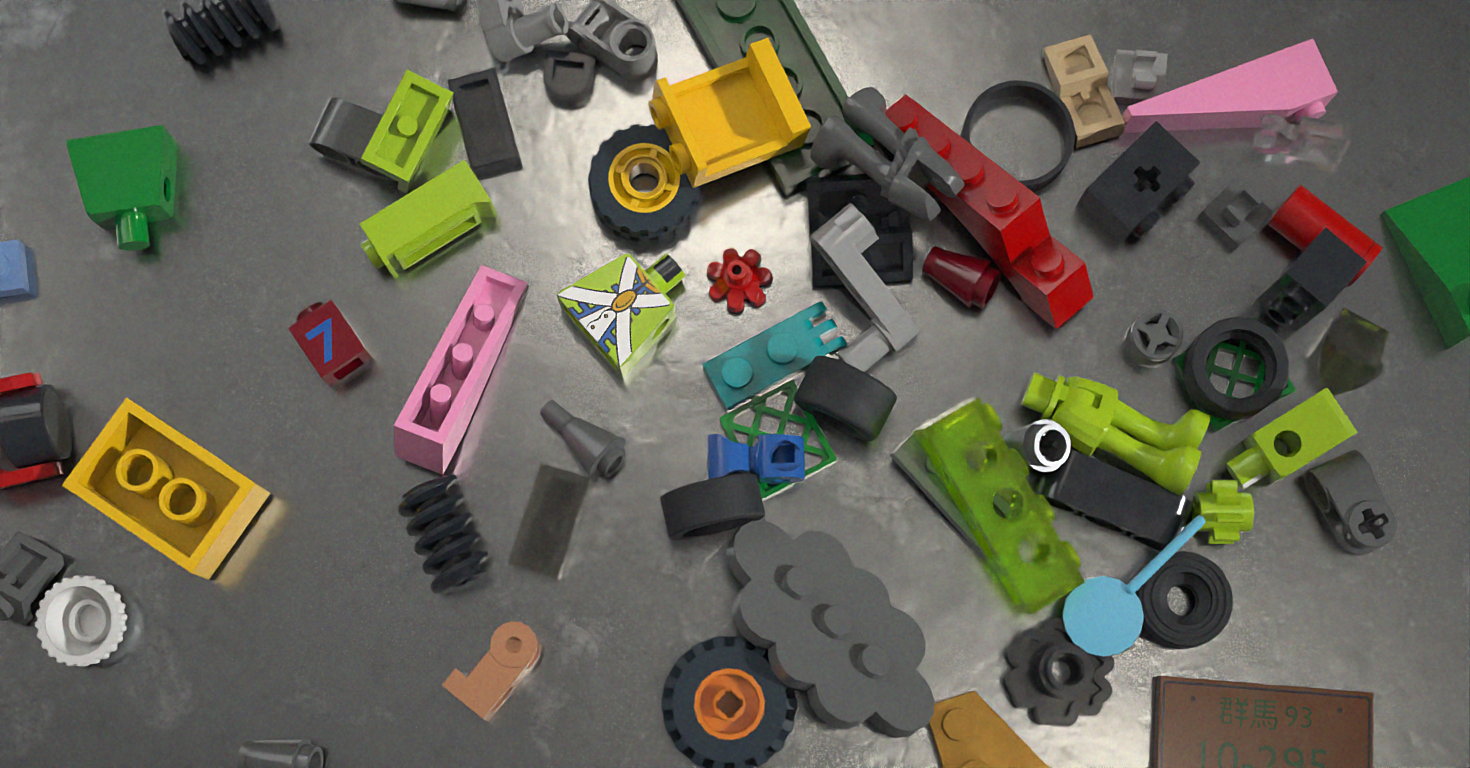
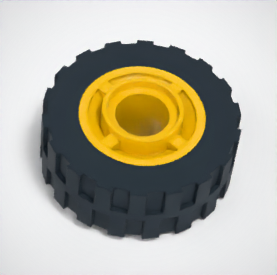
[588,123,700,241]

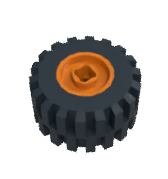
[661,635,797,768]

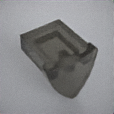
[1318,307,1389,395]

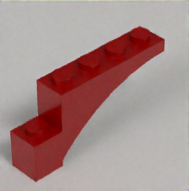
[885,94,1094,329]

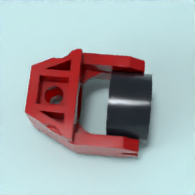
[0,372,72,489]

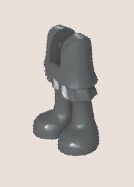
[810,87,964,222]

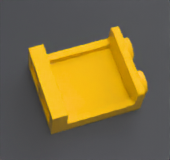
[648,38,811,188]

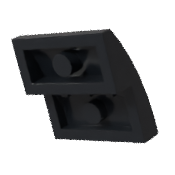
[805,174,914,287]

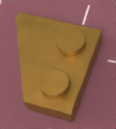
[928,691,1050,768]

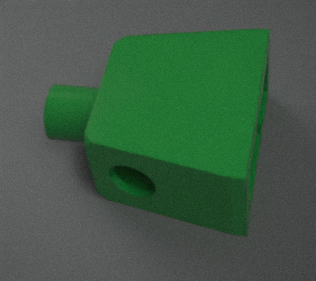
[66,125,178,251]

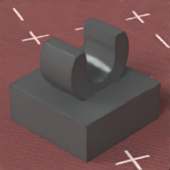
[1198,177,1273,251]

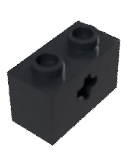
[1077,121,1201,245]
[1257,227,1367,332]

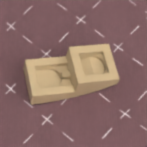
[1043,34,1125,148]

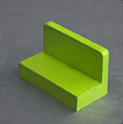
[361,69,453,194]

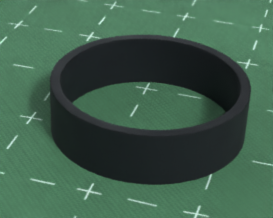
[961,80,1075,192]

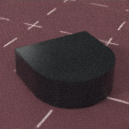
[543,50,597,105]

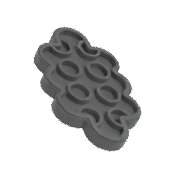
[726,520,935,738]

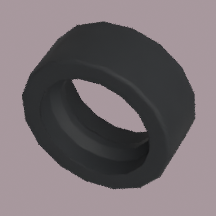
[1182,317,1290,421]
[660,473,765,540]

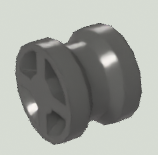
[1124,309,1184,368]

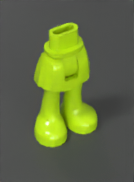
[1021,372,1210,496]

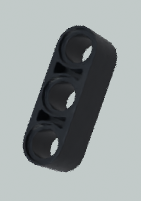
[1033,450,1194,552]

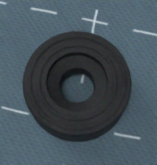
[1135,551,1233,649]

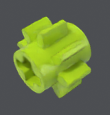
[1192,480,1254,544]

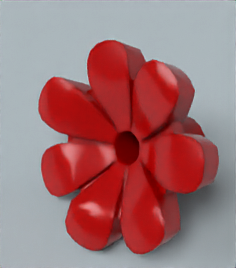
[706,248,773,312]

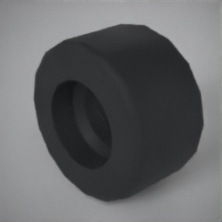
[794,356,897,442]

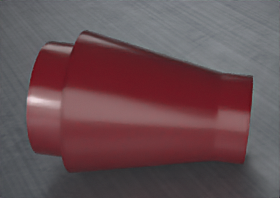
[922,245,1002,309]

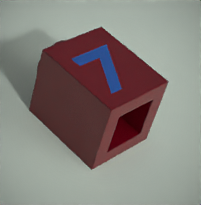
[288,299,374,388]

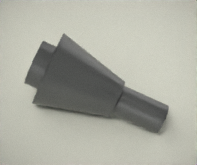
[540,399,626,479]

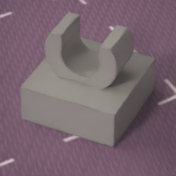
[1112,50,1167,105]

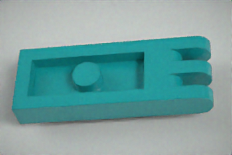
[702,301,848,412]

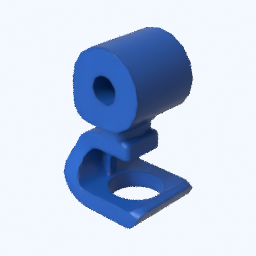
[707,433,805,484]

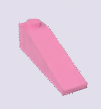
[1122,38,1338,133]
[394,265,528,475]

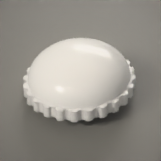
[35,575,127,666]

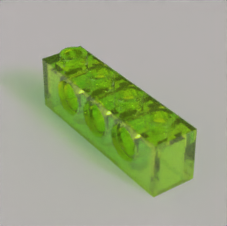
[912,397,1085,615]

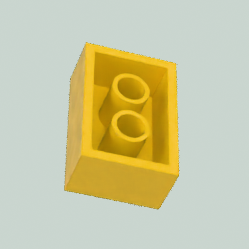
[62,397,270,580]

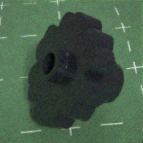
[1005,617,1115,727]

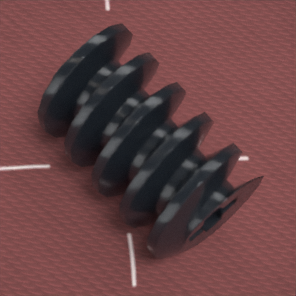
[162,0,279,64]
[398,474,493,594]

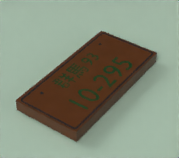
[1153,675,1374,768]

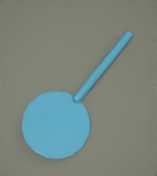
[1062,516,1205,657]

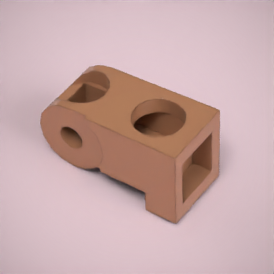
[442,621,540,722]

